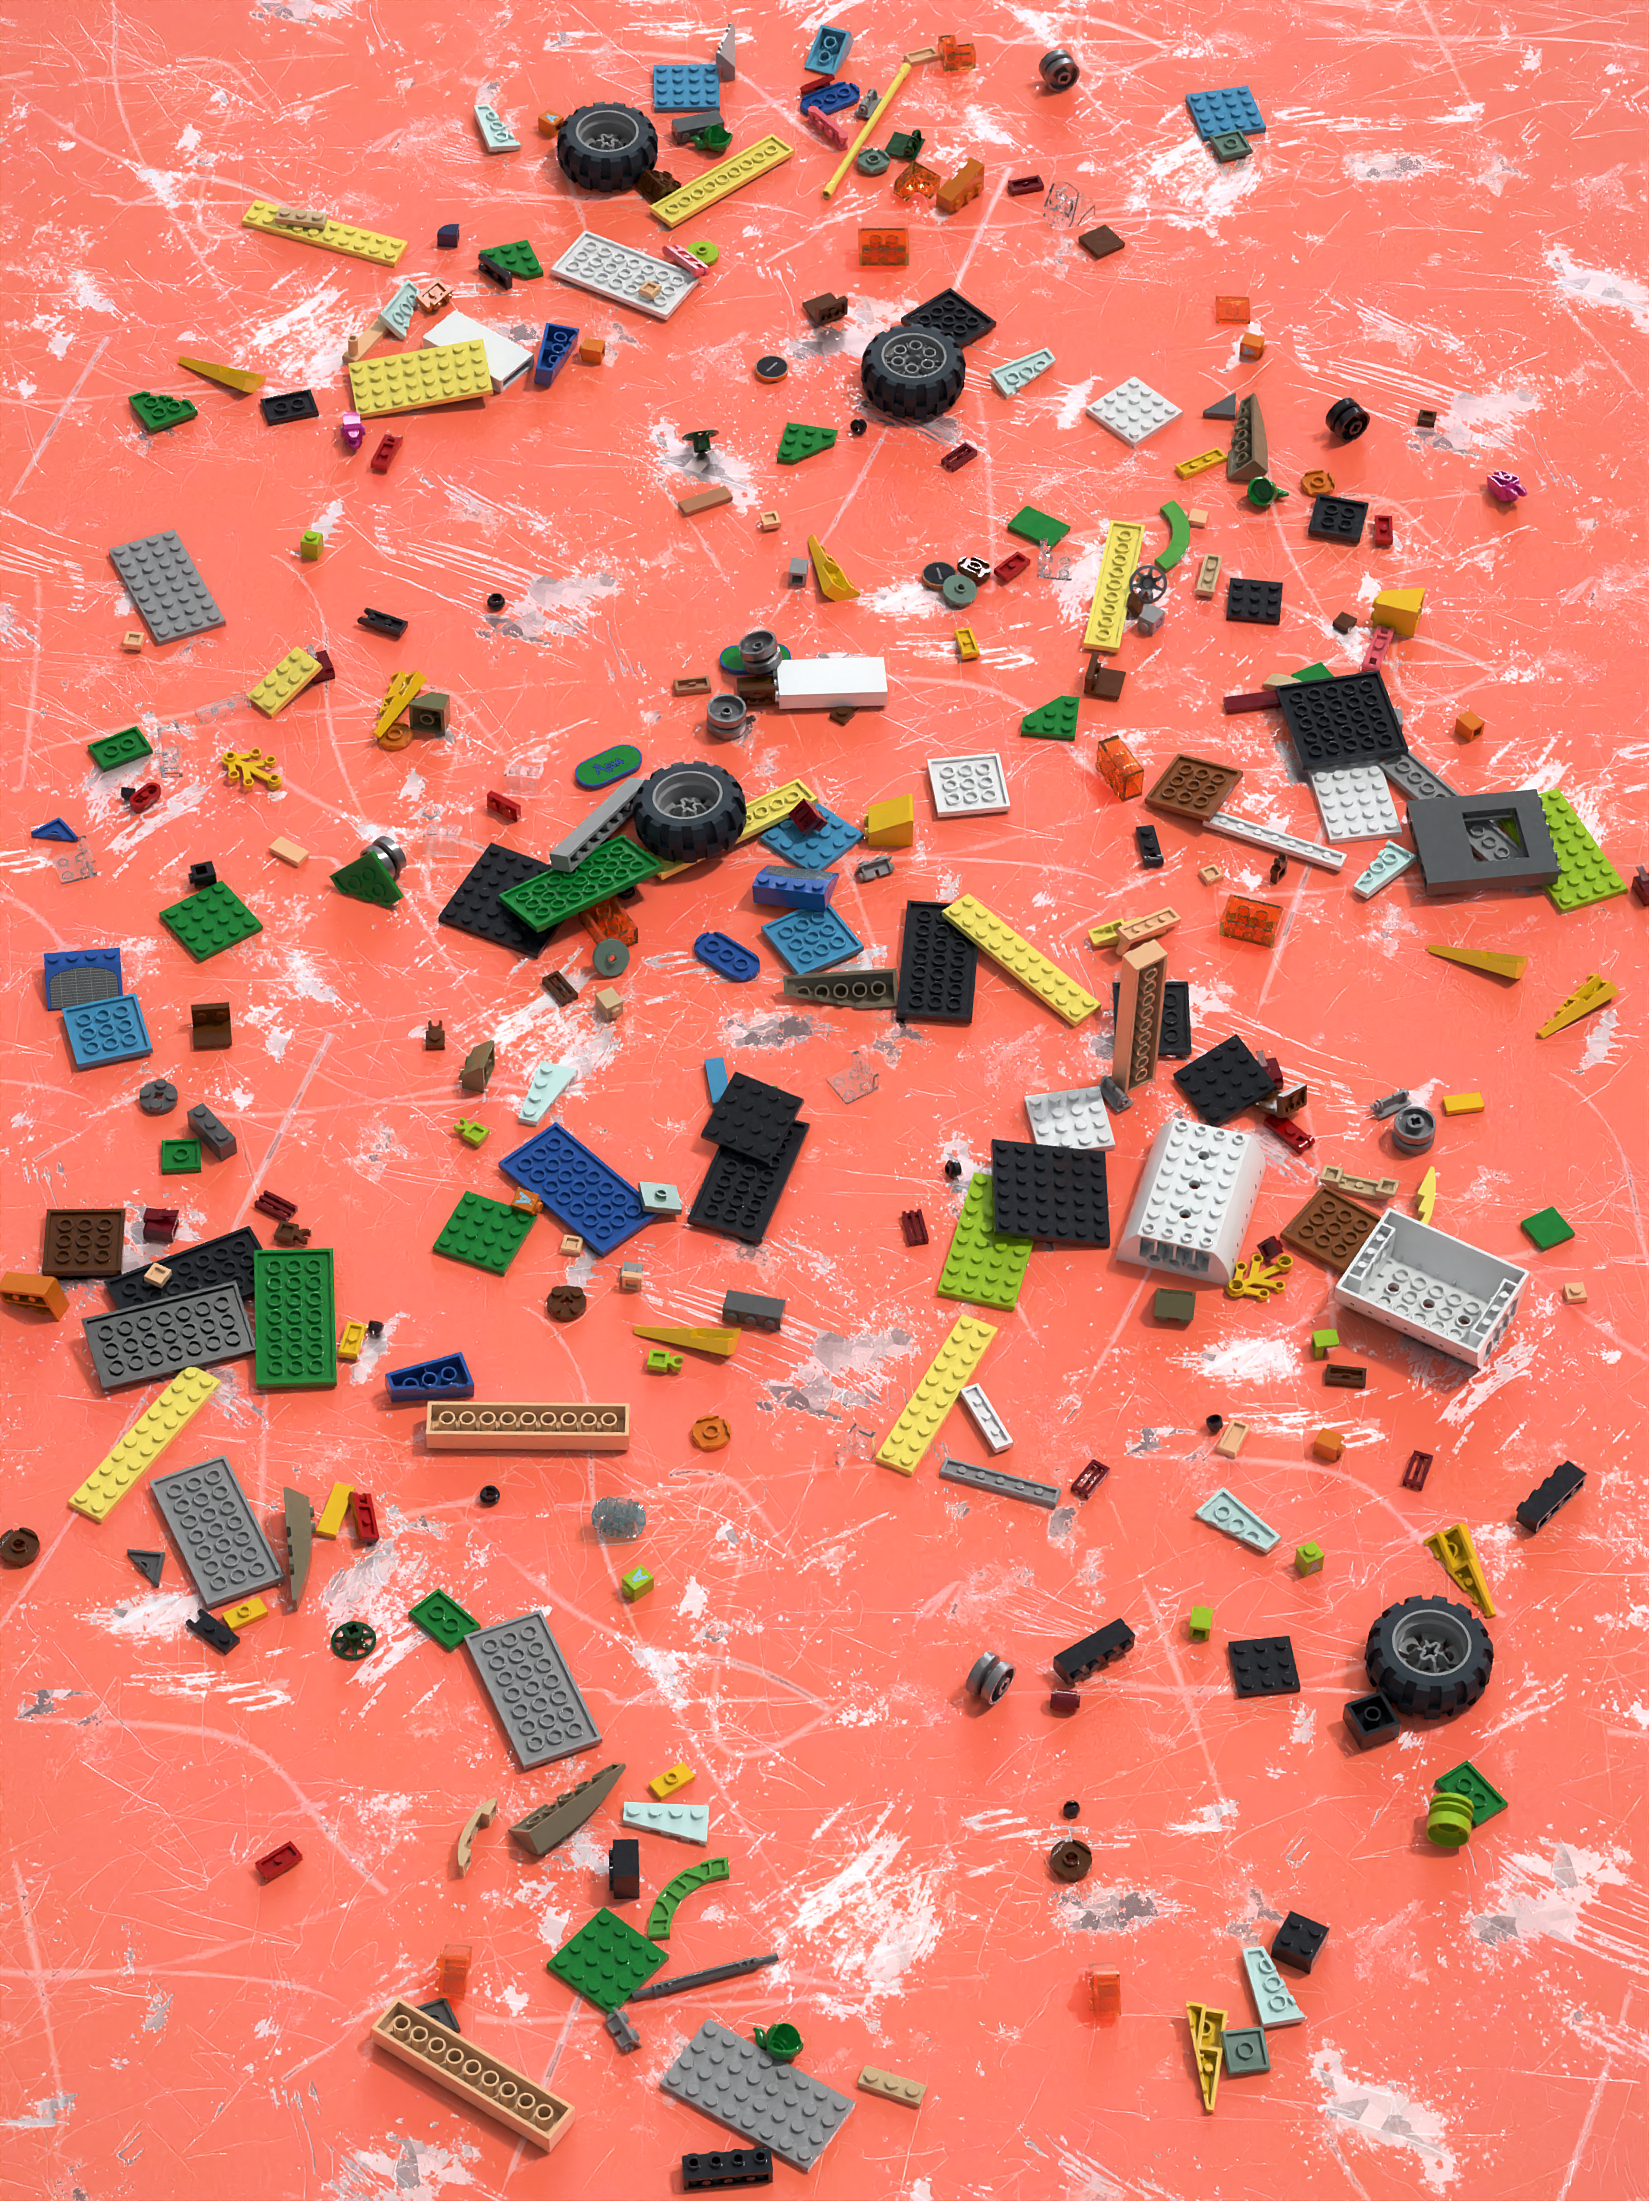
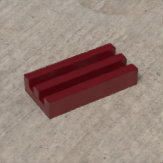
[1007,175,1044,196]
[941,442,978,473]
[254,1190,298,1222]
[902,1209,929,1246]
[1402,1450,1434,1491]
[1071,1459,1110,1500]

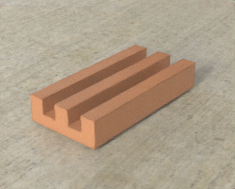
[673,676,712,696]

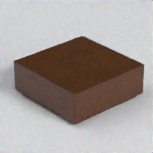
[1417,409,1437,428]
[1126,592,1144,618]
[1332,611,1357,633]

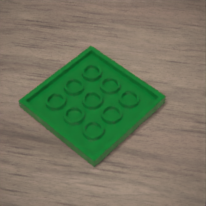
[159,880,263,963]
[433,1191,537,1276]
[547,1907,669,2014]

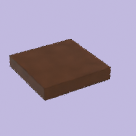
[1078,224,1125,259]

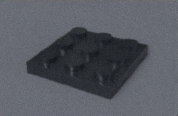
[1308,494,1369,543]
[1226,578,1283,625]
[1228,1636,1301,1698]

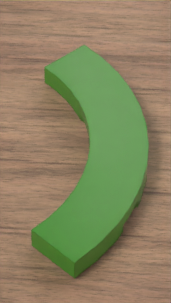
[1154,500,1190,573]
[648,1857,730,1940]

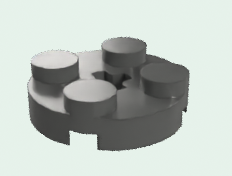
[139,1078,178,1115]

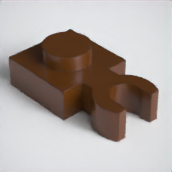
[830,706,859,726]
[1270,852,1288,885]
[426,1020,445,1050]
[274,1220,311,1245]

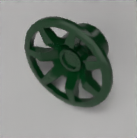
[682,430,719,453]
[331,1621,376,1660]

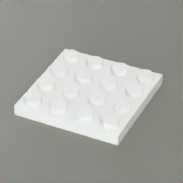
[1086,376,1183,448]
[927,753,1011,818]
[1024,1086,1116,1151]

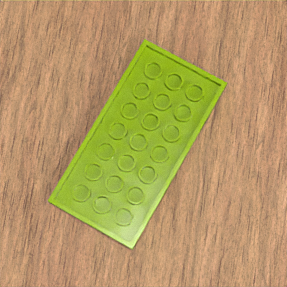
[1497,788,1628,914]
[937,1172,1035,1312]

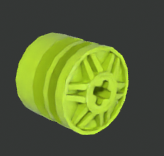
[1426,1792,1474,1847]

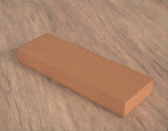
[678,486,733,517]

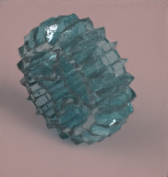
[591,1496,646,1539]

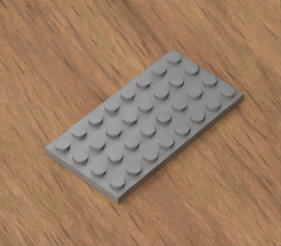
[108,529,226,646]
[149,1454,285,1609]
[464,1609,603,1770]
[660,2018,856,2173]

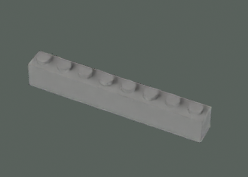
[549,777,644,872]

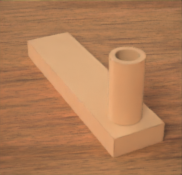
[342,318,390,363]
[1115,906,1182,956]

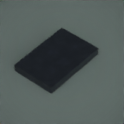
[260,389,319,426]

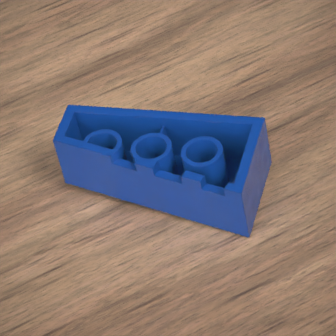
[534,322,580,386]
[385,1352,474,1402]

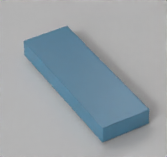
[704,1057,728,1107]

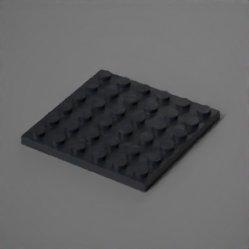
[1274,670,1409,770]
[438,842,565,959]
[990,1139,1110,1248]

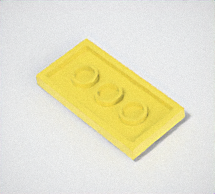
[247,646,323,718]

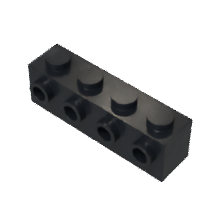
[1516,1460,1587,1534]
[1053,1618,1135,1685]
[682,2147,773,2190]

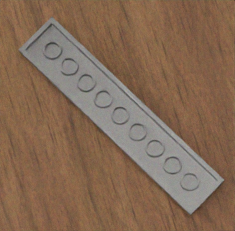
[1378,751,1524,861]

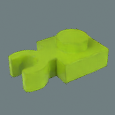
[454,1118,490,1147]
[647,1349,683,1372]

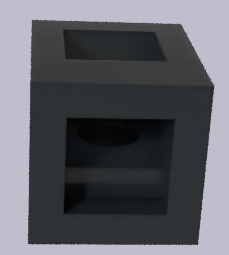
[188,861,217,889]

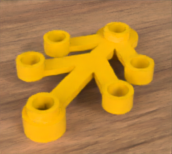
[221,748,282,791]
[1226,1254,1293,1302]

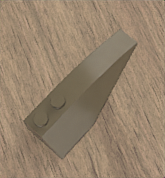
[1228,393,1268,481]
[783,967,898,1009]
[283,1487,316,1612]
[508,1762,626,1855]

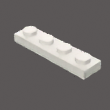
[960,1383,1014,1453]

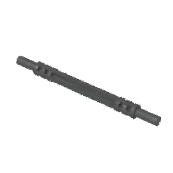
[631,1952,779,2001]

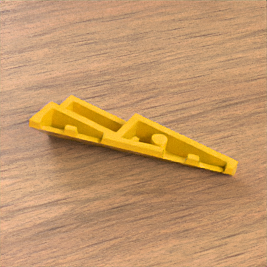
[178,356,266,393]
[807,534,861,602]
[372,670,428,738]
[1428,944,1529,979]
[1537,973,1619,1039]
[634,1325,741,1356]
[1423,1523,1496,1617]
[1186,2001,1228,2113]

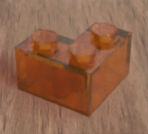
[938,35,976,72]
[893,161,941,201]
[435,1944,472,2000]
[1085,1962,1121,2018]

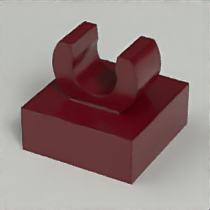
[1257,1235,1284,1262]

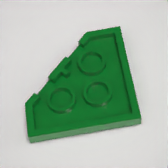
[480,240,544,280]
[128,391,198,433]
[777,422,838,465]
[1021,695,1080,741]
[329,850,404,907]

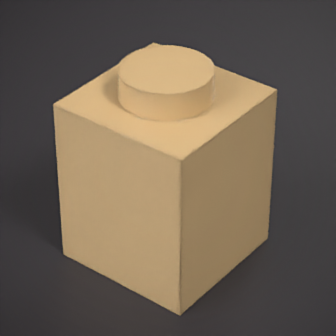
[595,987,623,1021]

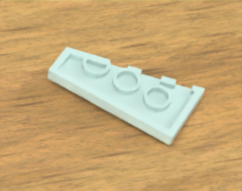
[473,104,521,152]
[377,279,421,340]
[989,347,1056,399]
[1353,840,1417,899]
[518,1061,578,1127]
[1194,1487,1281,1553]
[623,1802,709,1846]
[1241,1946,1305,2028]

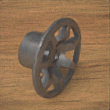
[1129,565,1167,603]

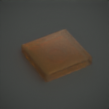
[1215,296,1251,324]

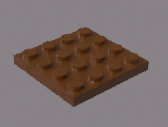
[42,1208,126,1276]

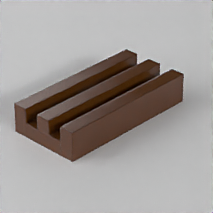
[542,970,578,1007]
[1325,1364,1367,1389]

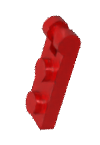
[370,433,403,471]
[1263,1114,1315,1154]
[348,1491,379,1543]

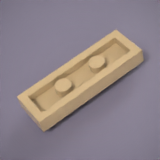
[275,207,328,229]
[1196,553,1223,597]
[857,2064,927,2108]

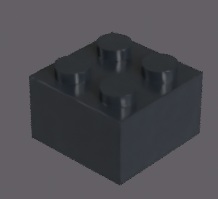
[1342,1691,1401,1750]
[609,1839,640,1899]
[1271,1910,1330,1975]

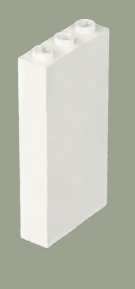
[422,310,534,393]
[773,657,888,709]

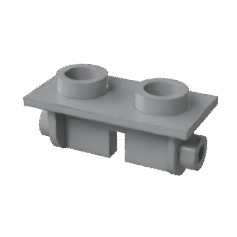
[854,88,882,119]
[855,855,895,881]
[1098,1075,1133,1112]
[1369,1088,1412,1119]
[606,2007,642,2053]

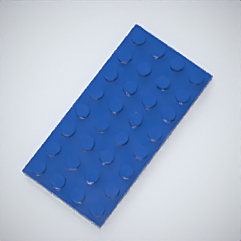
[498,1122,661,1257]

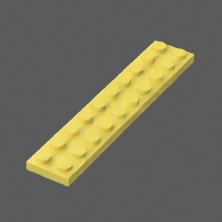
[650,134,794,228]
[242,200,408,267]
[1083,520,1145,653]
[647,778,818,880]
[941,893,1102,1027]
[875,1314,998,1476]
[68,1367,222,1524]

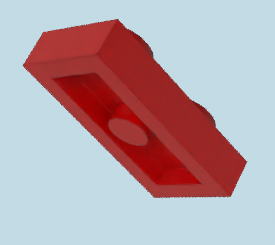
[799,73,835,94]
[1374,515,1393,545]
[994,551,1031,583]
[487,790,521,822]
[255,1841,303,1882]

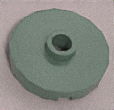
[857,148,890,174]
[942,574,977,607]
[592,938,630,976]

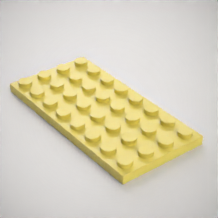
[348,339,493,419]

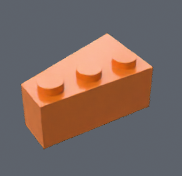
[936,156,985,214]
[0,1272,70,1322]

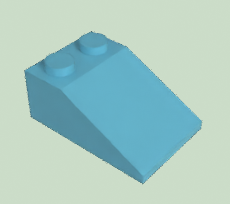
[804,24,854,76]

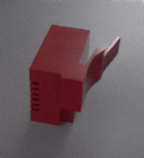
[305,644,335,684]
[788,798,828,836]
[1632,865,1649,907]
[1256,1050,1284,1090]
[143,1207,180,1243]

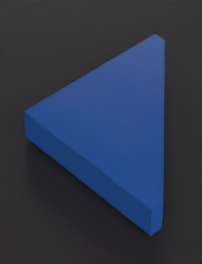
[31,817,79,842]

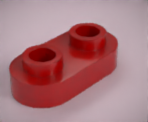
[129,782,161,811]

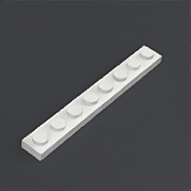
[1203,811,1347,871]

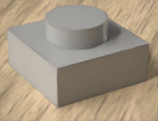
[620,1261,643,1281]

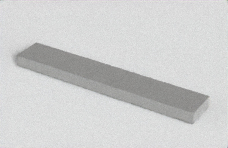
[939,1457,1062,1509]

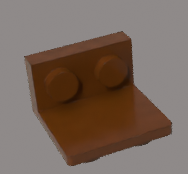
[636,169,682,204]
[802,292,848,325]
[1084,653,1126,699]
[737,676,776,706]
[191,1002,232,1048]
[1254,1082,1307,1118]

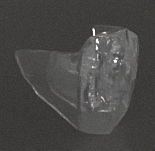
[1043,182,1095,231]

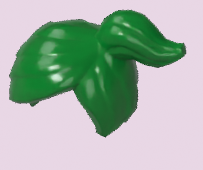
[690,124,733,152]
[1246,477,1289,507]
[753,2023,804,2061]

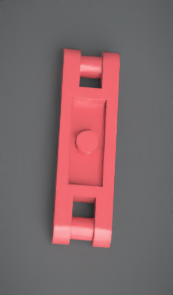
[808,106,848,151]
[662,245,710,277]
[1361,624,1395,672]

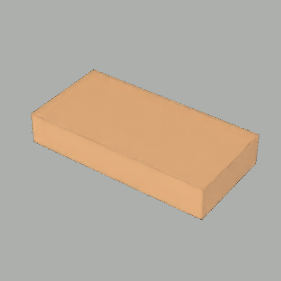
[903,46,940,67]
[269,836,310,867]
[1216,1419,1251,1459]

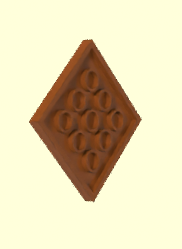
[1144,753,1243,822]
[1280,1184,1382,1274]

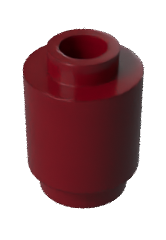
[1050,1689,1080,1712]

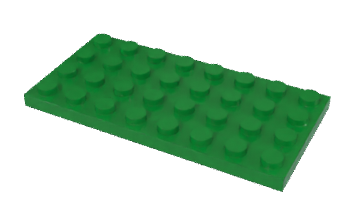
[498,834,663,933]
[254,1248,337,1388]

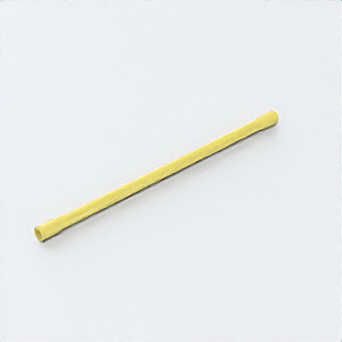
[822,63,911,199]

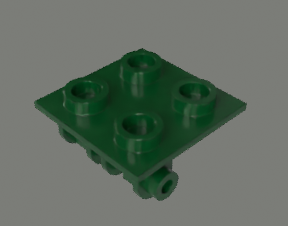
[885,129,926,160]

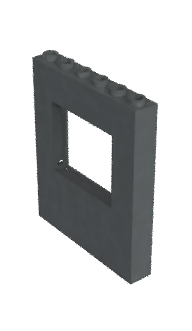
[1405,789,1561,896]

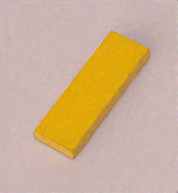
[1175,447,1228,480]
[316,1482,355,1539]

